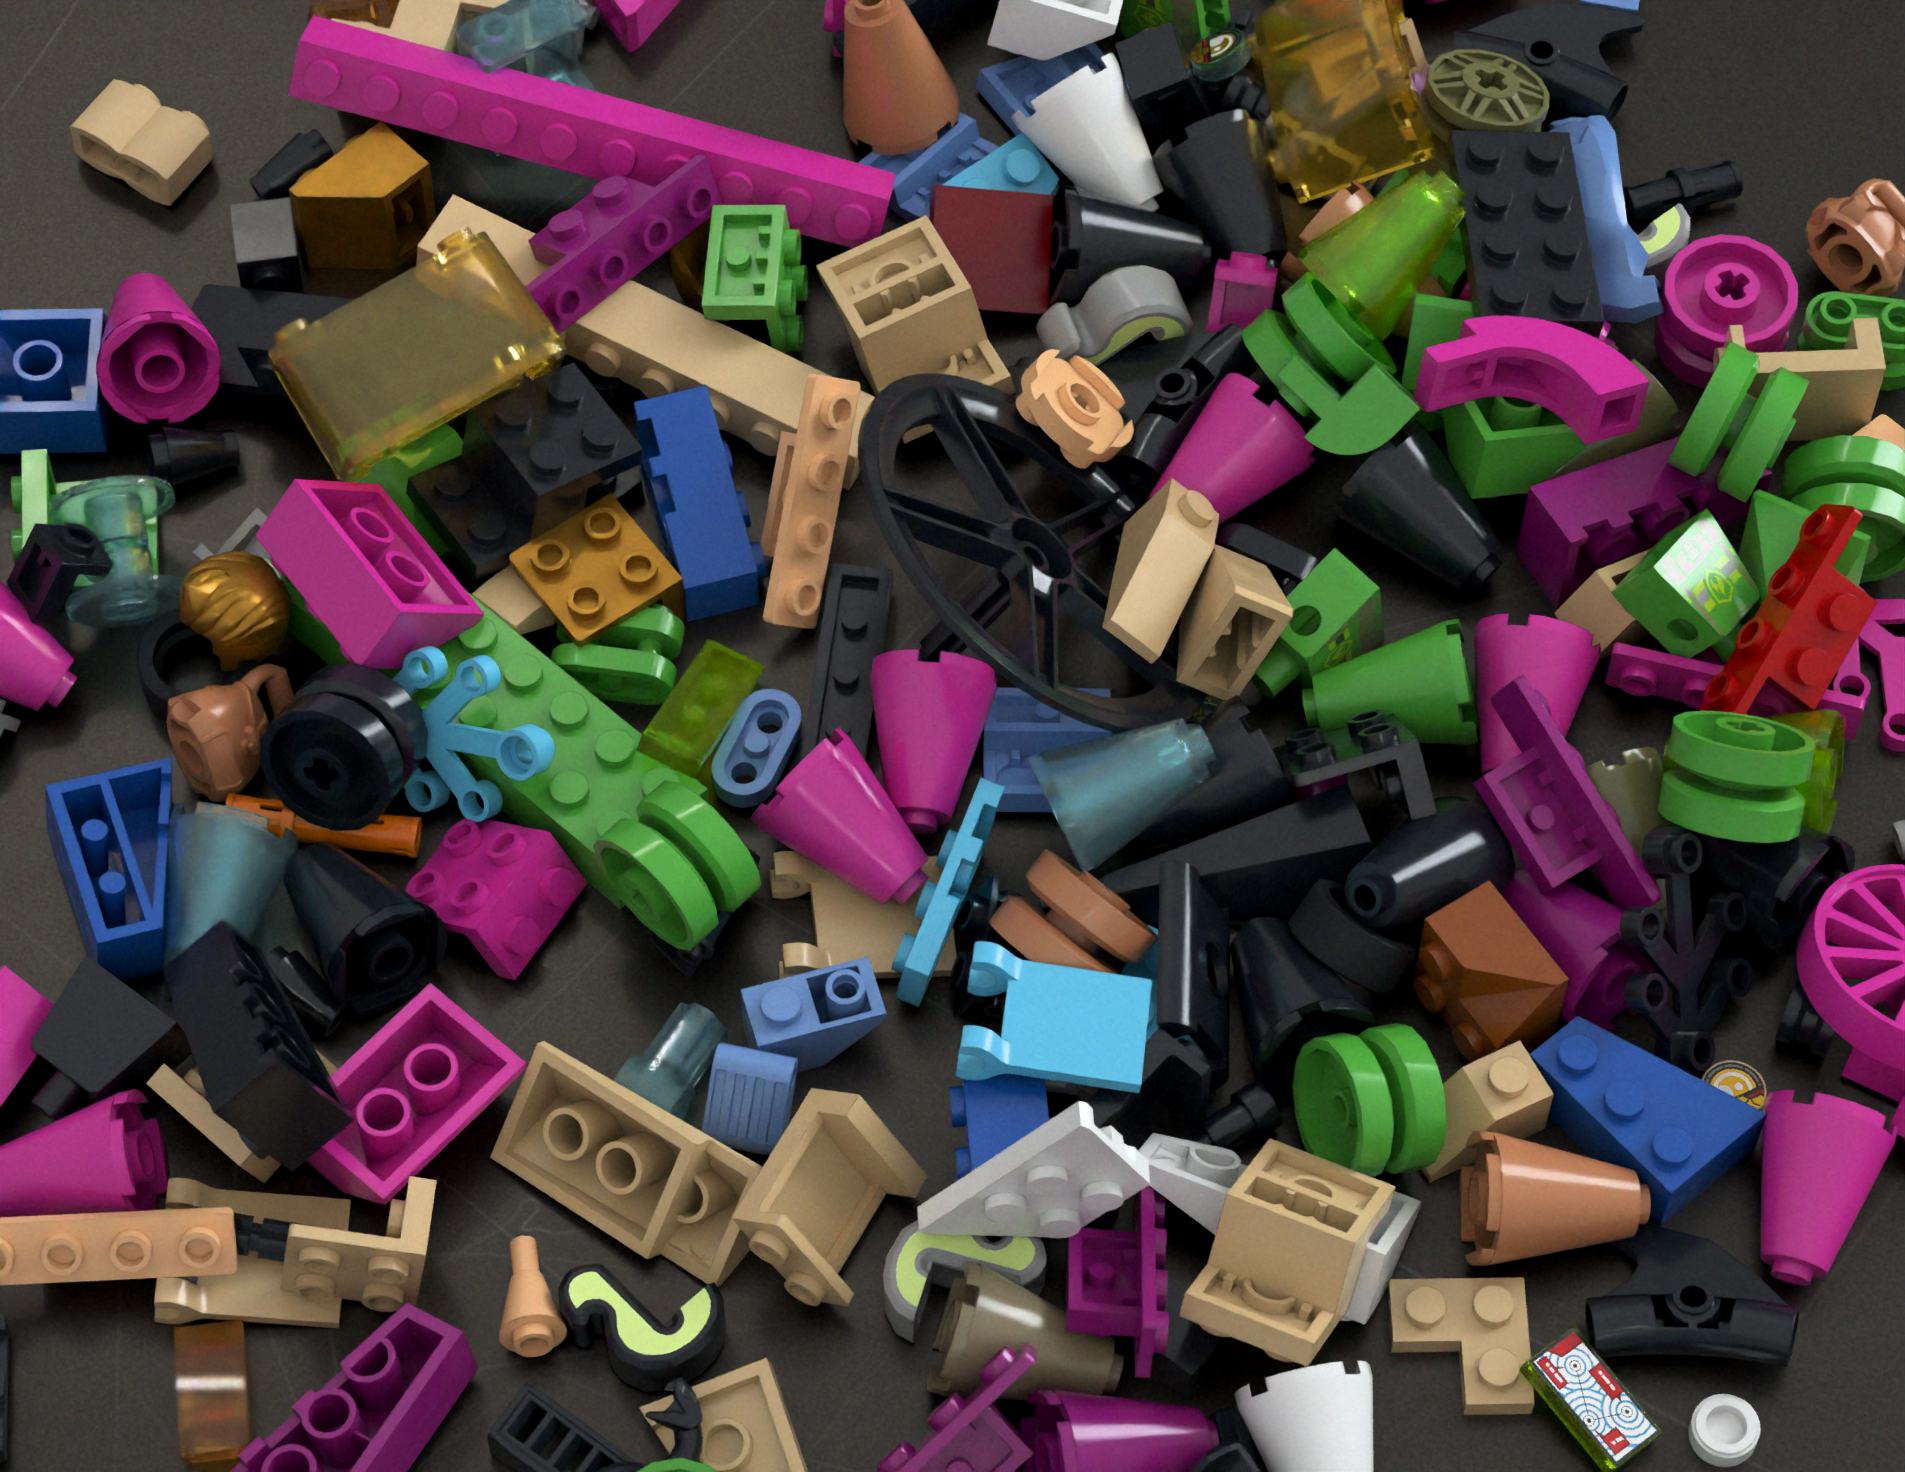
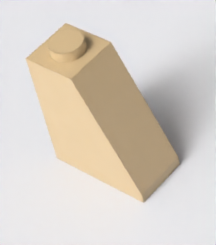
[1176,544,1293,700]

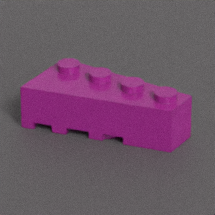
[1516,436,1773,610]
[229,1302,479,1472]

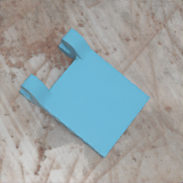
[956,941,1152,1093]

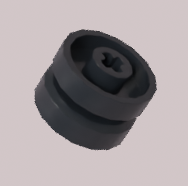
[260,663,428,831]

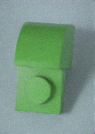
[1277,353,1421,455]

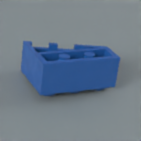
[634,385,767,622]
[45,757,172,981]
[1530,1016,1767,1227]

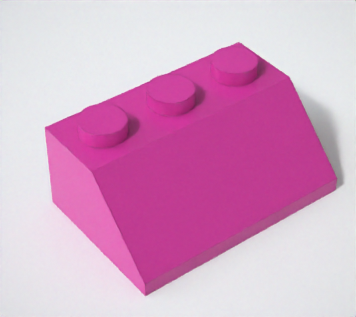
[255,479,484,669]
[306,983,527,1205]

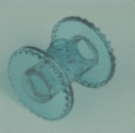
[49,475,183,628]

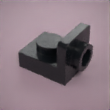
[6,523,114,624]

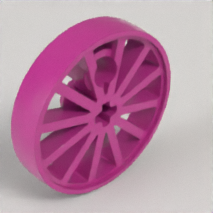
[1796,864,1905,1072]

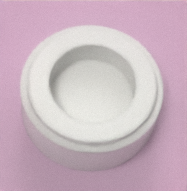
[1688,1394,1760,1467]

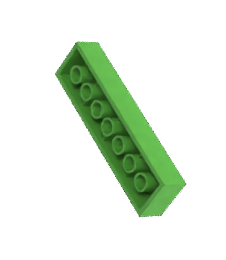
[265,556,709,910]

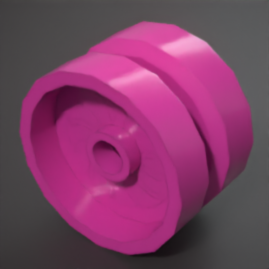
[1654,234,1798,390]

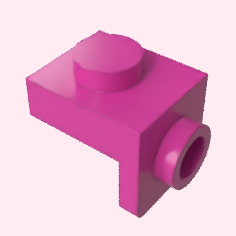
[1206,252,1279,333]

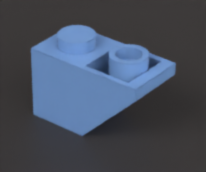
[740,956,887,1072]

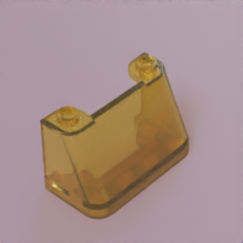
[1247,0,1437,204]
[267,227,568,482]

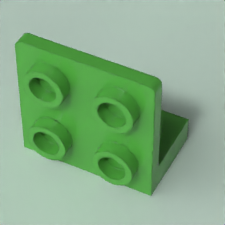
[701,205,808,357]

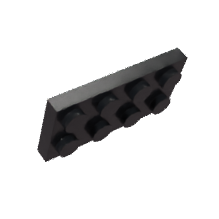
[1446,130,1604,337]

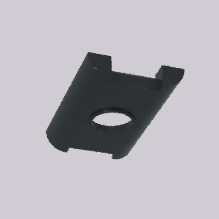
[1156,861,1231,1090]

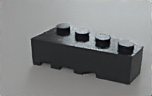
[162,919,354,1172]

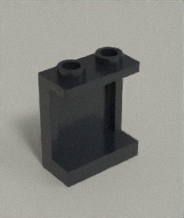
[1087,1028,1211,1230]

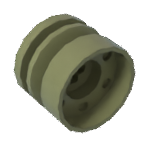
[1403,49,1550,203]

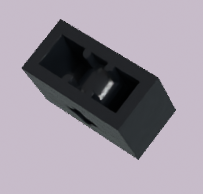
[1115,22,1213,149]

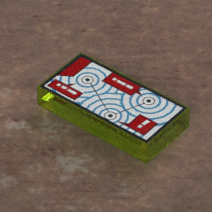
[1520,1326,1663,1472]

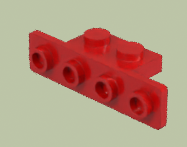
[1699,504,1878,715]

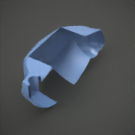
[1549,115,1664,323]

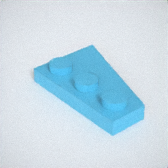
[891,777,1005,1007]

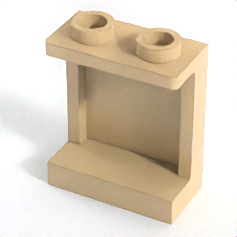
[1705,318,1886,441]
[731,1088,928,1306]

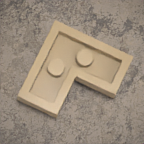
[1387,1277,1535,1415]

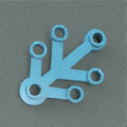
[392,646,555,823]

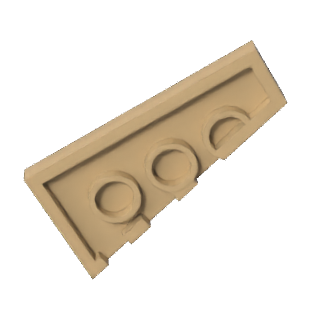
[639,1358,808,1472]

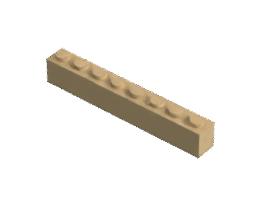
[416,194,875,491]

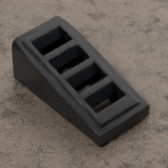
[487,1383,638,1472]

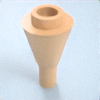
[499,1236,567,1357]

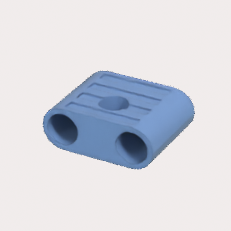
[702,1042,798,1156]

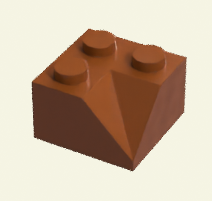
[1413,880,1569,1062]

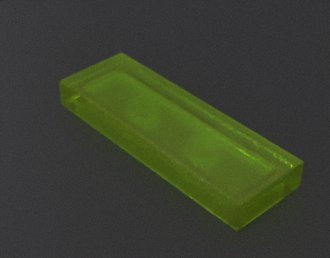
[636,639,765,779]

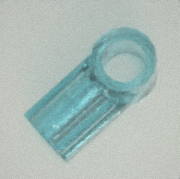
[614,1002,728,1121]

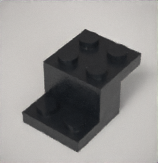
[406,362,643,581]

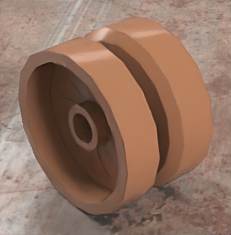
[988,849,1158,974]

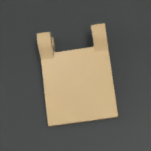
[769,851,957,979]
[154,1178,351,1329]

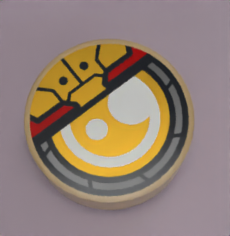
[1702,1060,1767,1111]

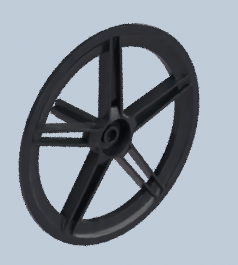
[858,373,1208,735]

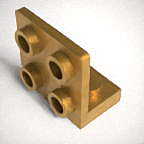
[509,493,686,647]

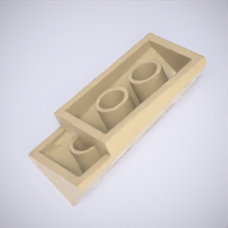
[490,1041,762,1287]

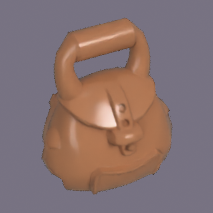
[1806,178,1905,297]
[166,663,294,802]

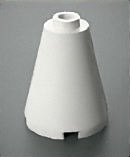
[1011,53,1163,212]
[1235,1361,1373,1472]

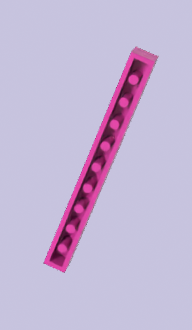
[288,15,896,248]

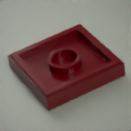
[929,185,1053,318]

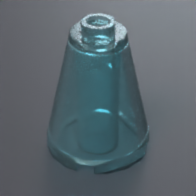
[1027,718,1217,872]
[163,802,300,966]

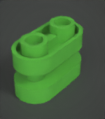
[1795,291,1905,391]
[550,604,685,705]

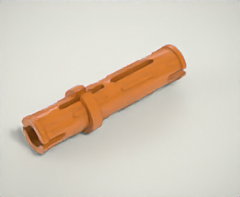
[223,793,422,858]

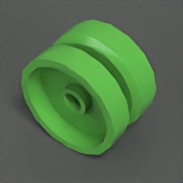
[1241,272,1397,423]
[1667,341,1810,503]
[1780,435,1905,583]
[1658,710,1815,843]
[593,780,761,951]
[1293,1023,1447,1178]

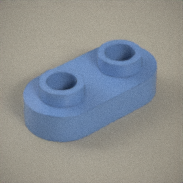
[711,689,802,808]

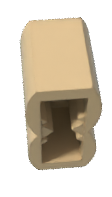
[70,79,213,206]

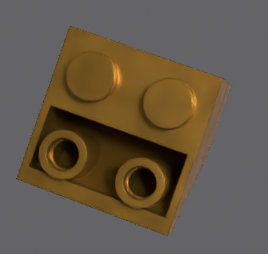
[289,121,437,269]

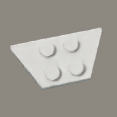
[917,1101,1150,1239]

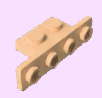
[760,373,860,629]
[0,1207,238,1285]

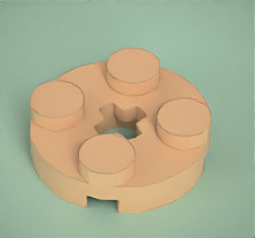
[1015,349,1134,469]

